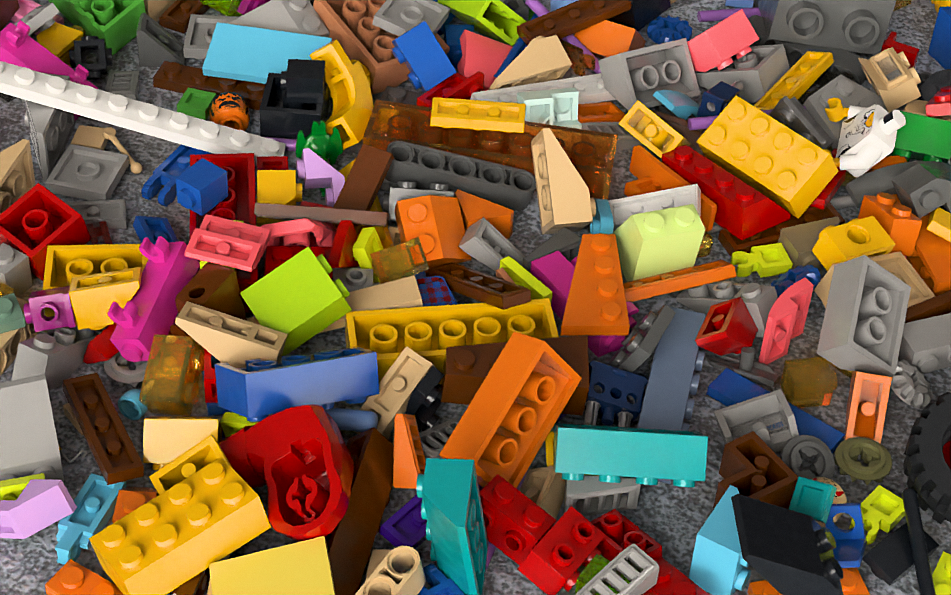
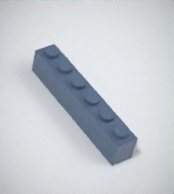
[637,307,706,484]

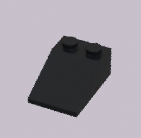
[731,494,843,595]

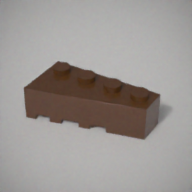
[441,335,589,416]

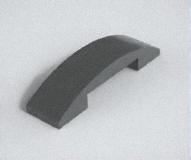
[846,161,951,208]

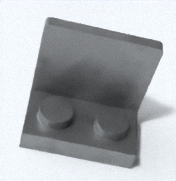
[769,96,834,149]

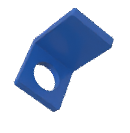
[825,503,867,568]

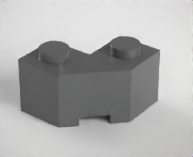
[891,163,951,218]

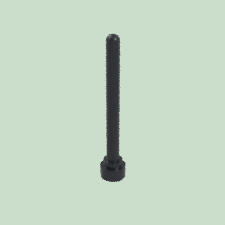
[902,487,936,595]

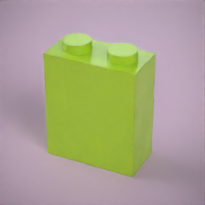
[437,0,527,46]
[240,246,352,356]

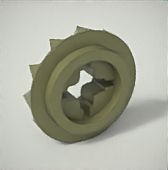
[834,437,892,485]

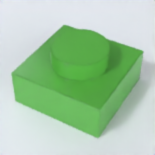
[177,87,216,120]

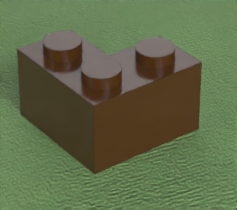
[713,431,798,510]

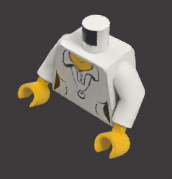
[823,97,906,178]

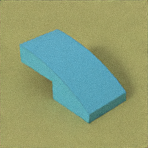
[653,90,700,120]

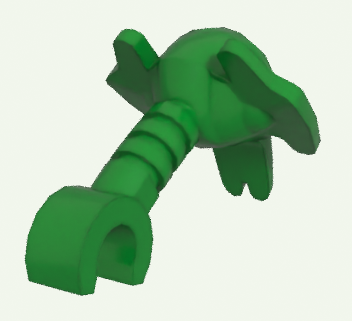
[296,120,343,197]

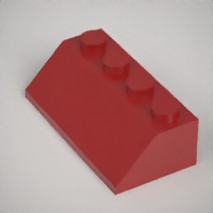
[662,145,791,240]

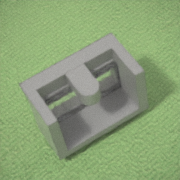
[714,389,799,453]

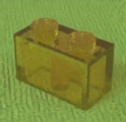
[139,334,204,416]

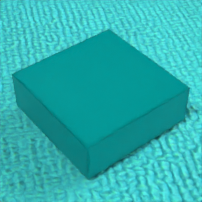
[789,477,837,524]

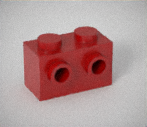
[480,474,557,566]
[517,506,606,595]

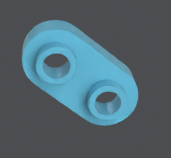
[589,198,614,234]

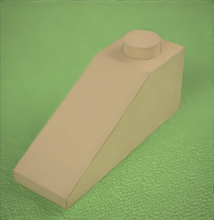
[488,35,572,90]
[175,301,288,368]

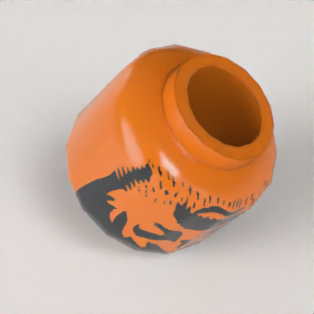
[209,92,250,131]

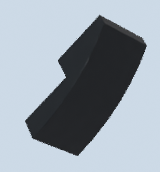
[406,366,444,432]
[862,523,939,586]

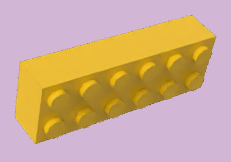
[345,298,559,384]

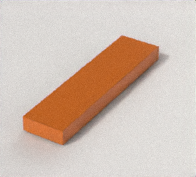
[623,260,736,302]

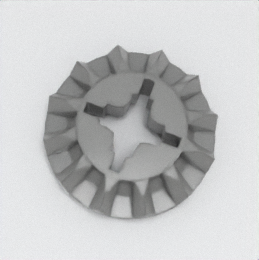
[104,351,160,388]
[891,359,934,409]

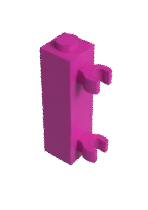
[0,20,98,121]
[107,236,200,362]
[530,251,639,357]

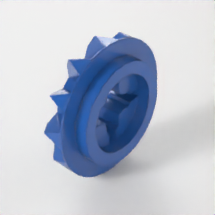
[647,15,692,44]
[771,265,821,297]

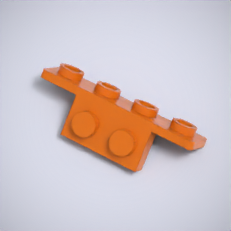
[624,145,717,232]

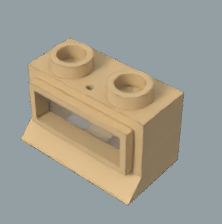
[858,47,921,113]

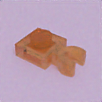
[560,39,595,76]

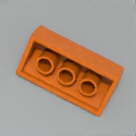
[439,331,582,488]

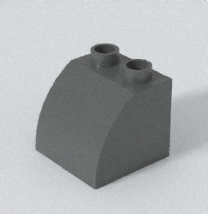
[756,0,896,55]

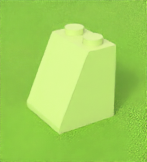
[613,204,705,282]

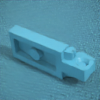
[55,473,127,565]

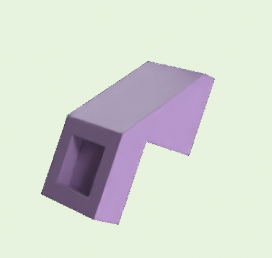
[296,148,345,207]
[0,479,77,539]

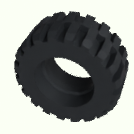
[903,392,951,524]

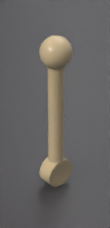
[103,127,143,174]

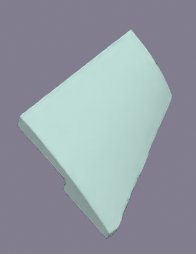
[517,88,582,151]

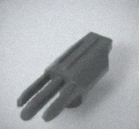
[705,347,780,387]

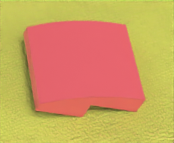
[457,30,513,91]
[185,214,271,272]
[758,277,814,365]

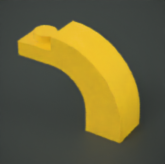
[309,39,373,150]

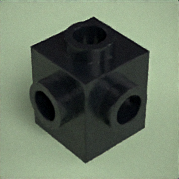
[69,36,113,80]

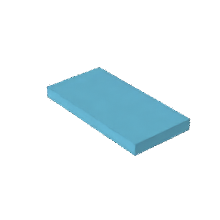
[202,22,332,84]

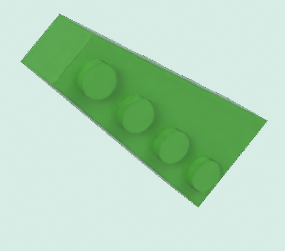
[48,0,146,56]

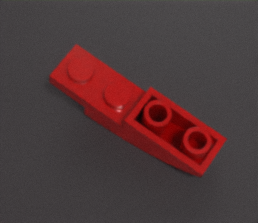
[590,509,709,595]

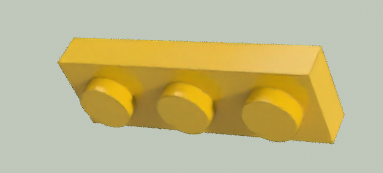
[430,97,526,133]

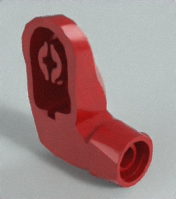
[218,404,354,541]

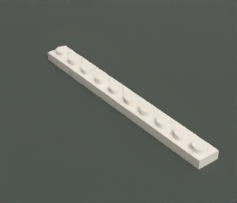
[0,61,286,166]

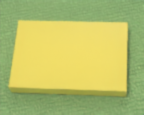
[209,536,336,595]

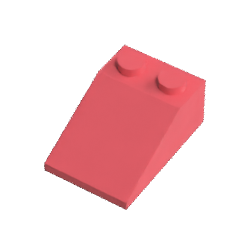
[687,9,759,72]

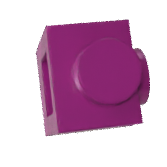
[23,286,77,332]

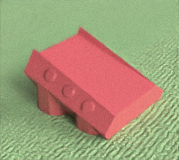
[261,218,337,247]

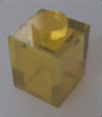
[370,237,429,284]
[780,357,838,408]

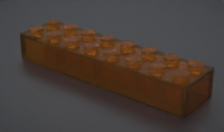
[363,100,618,200]

